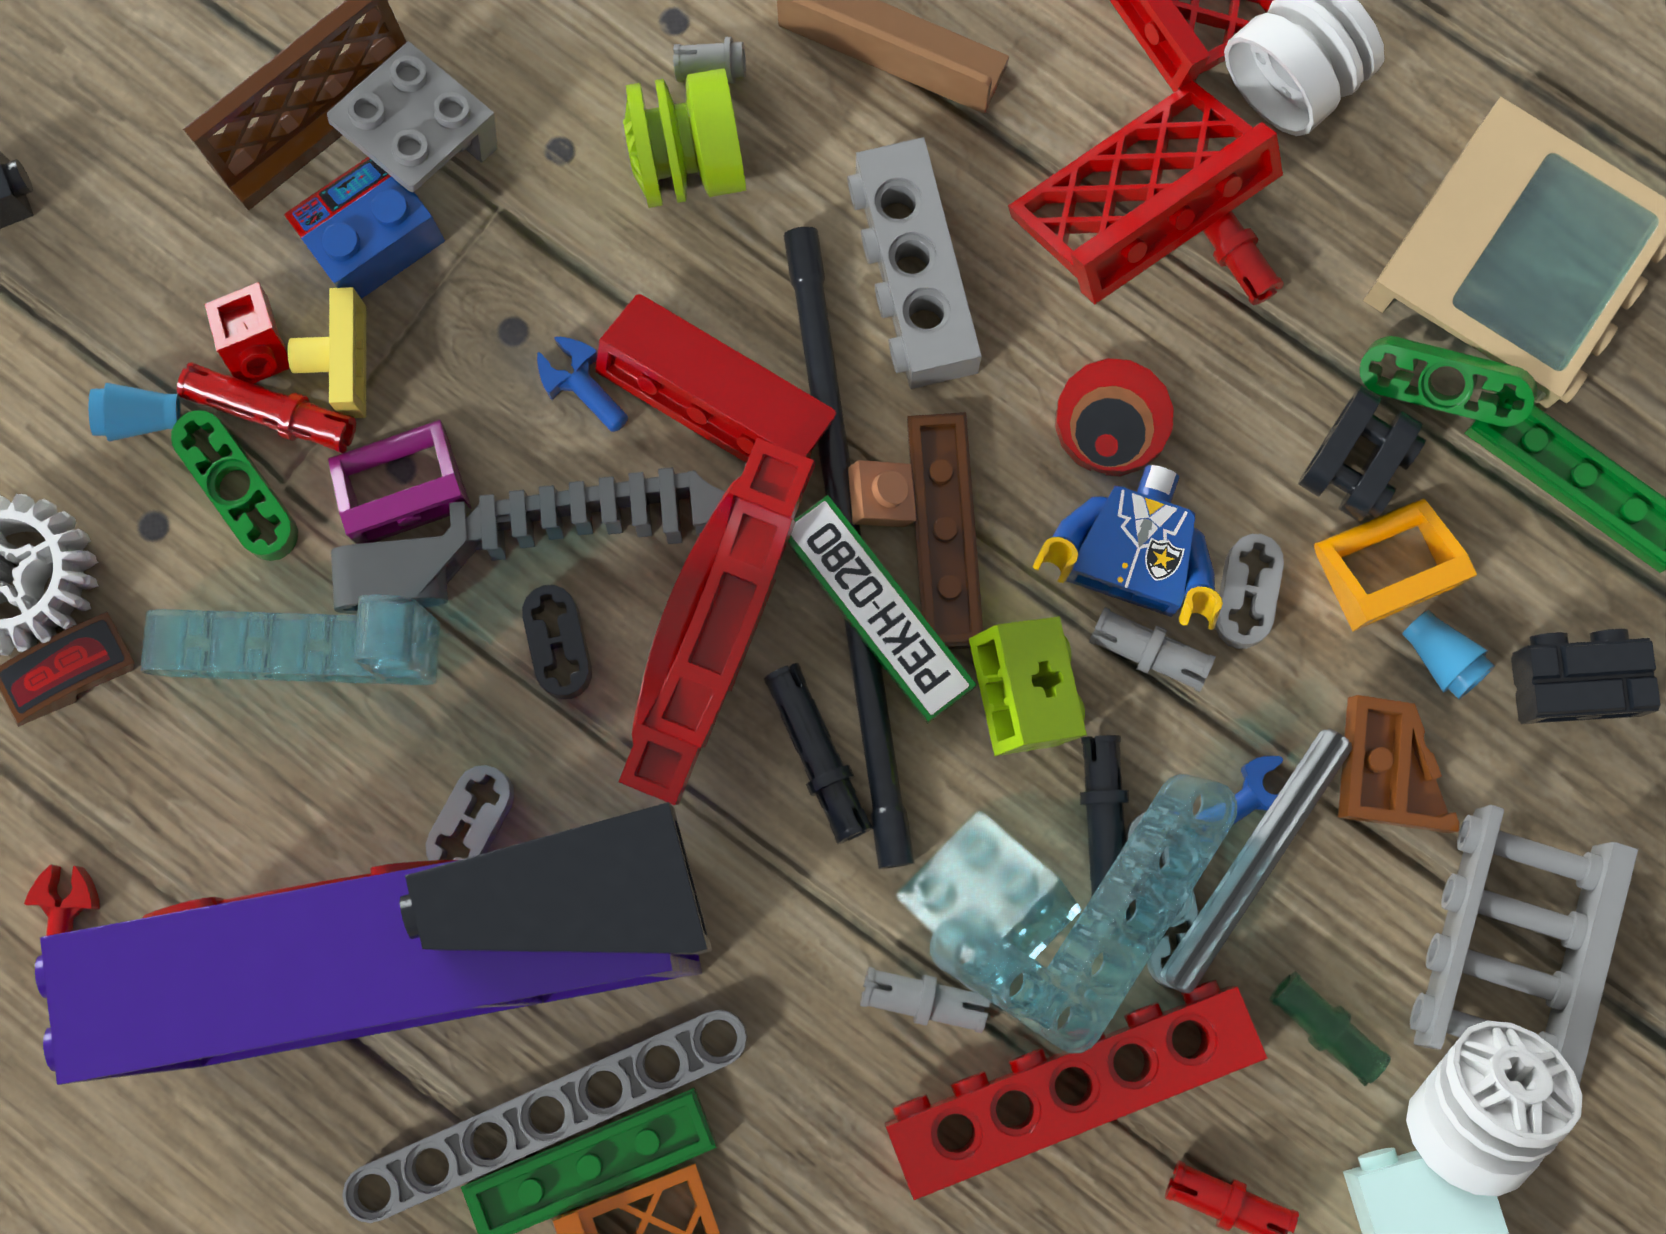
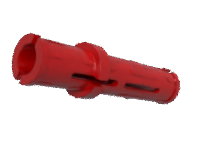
[177,362,356,453]

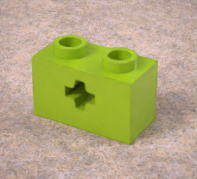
[969,616,1087,756]

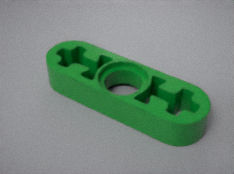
[1359,336,1538,427]
[171,410,298,561]

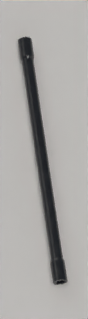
[783,227,915,869]

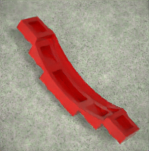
[618,438,816,805]

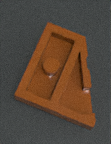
[1338,695,1460,833]

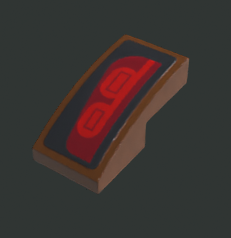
[0,612,134,727]

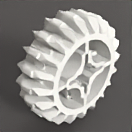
[0,494,99,656]

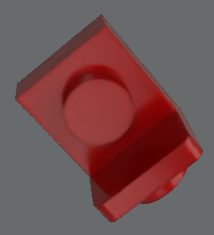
[204,282,290,384]

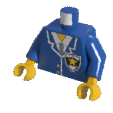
[1033,465,1223,630]

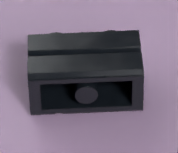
[1511,629,1661,724]

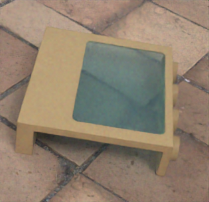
[1363,96,1666,412]

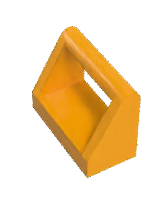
[1314,498,1477,632]

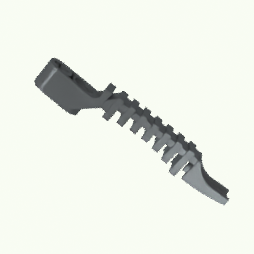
[331,467,798,614]

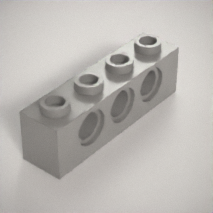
[847,137,982,389]

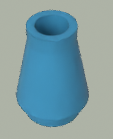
[88,383,181,442]
[1402,610,1495,699]

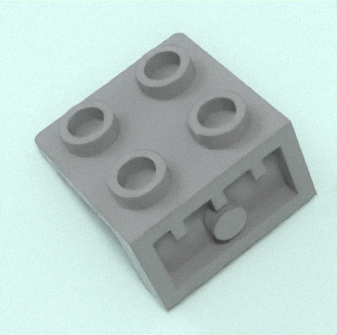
[327,41,498,192]

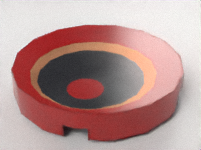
[1055,358,1174,477]

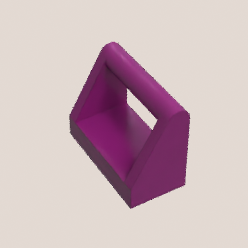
[328,419,472,544]

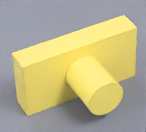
[288,287,366,418]

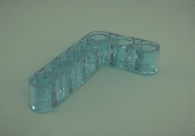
[141,594,440,685]
[930,774,1237,1053]

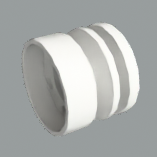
[1224,0,1384,136]
[1406,1021,1583,1196]

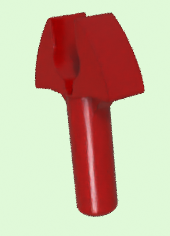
[24,864,100,936]

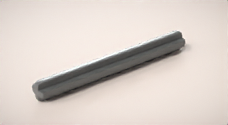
[1161,729,1352,994]

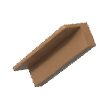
[777,0,1009,114]

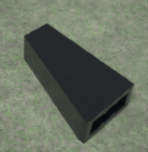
[400,802,712,954]

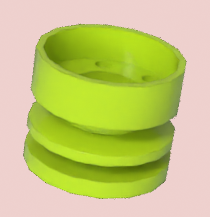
[623,68,747,208]

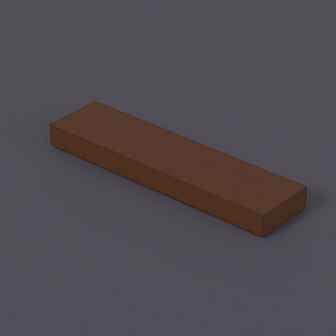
[907,412,983,650]

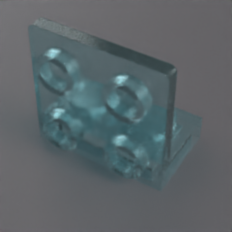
[897,811,1082,998]

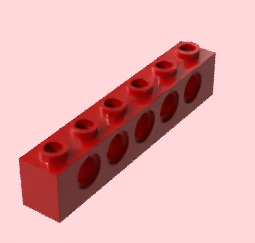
[885,979,1268,1200]

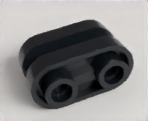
[1298,386,1426,522]

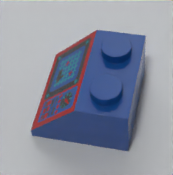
[284,157,445,299]

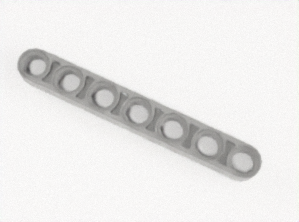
[342,1010,748,1223]

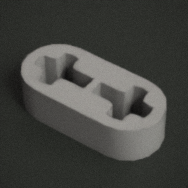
[1215,534,1284,649]
[425,765,515,861]

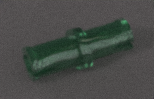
[1269,971,1391,1086]

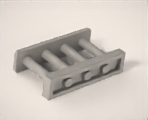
[1410,805,1638,1086]

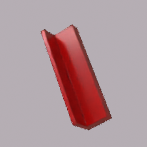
[595,294,836,463]

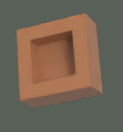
[848,460,916,527]

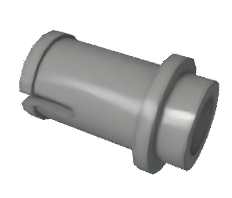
[673,37,746,84]

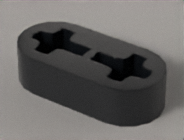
[522,585,592,700]

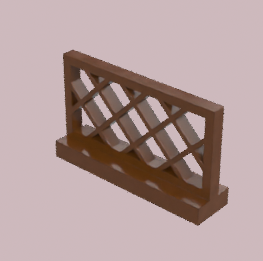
[183,0,407,211]

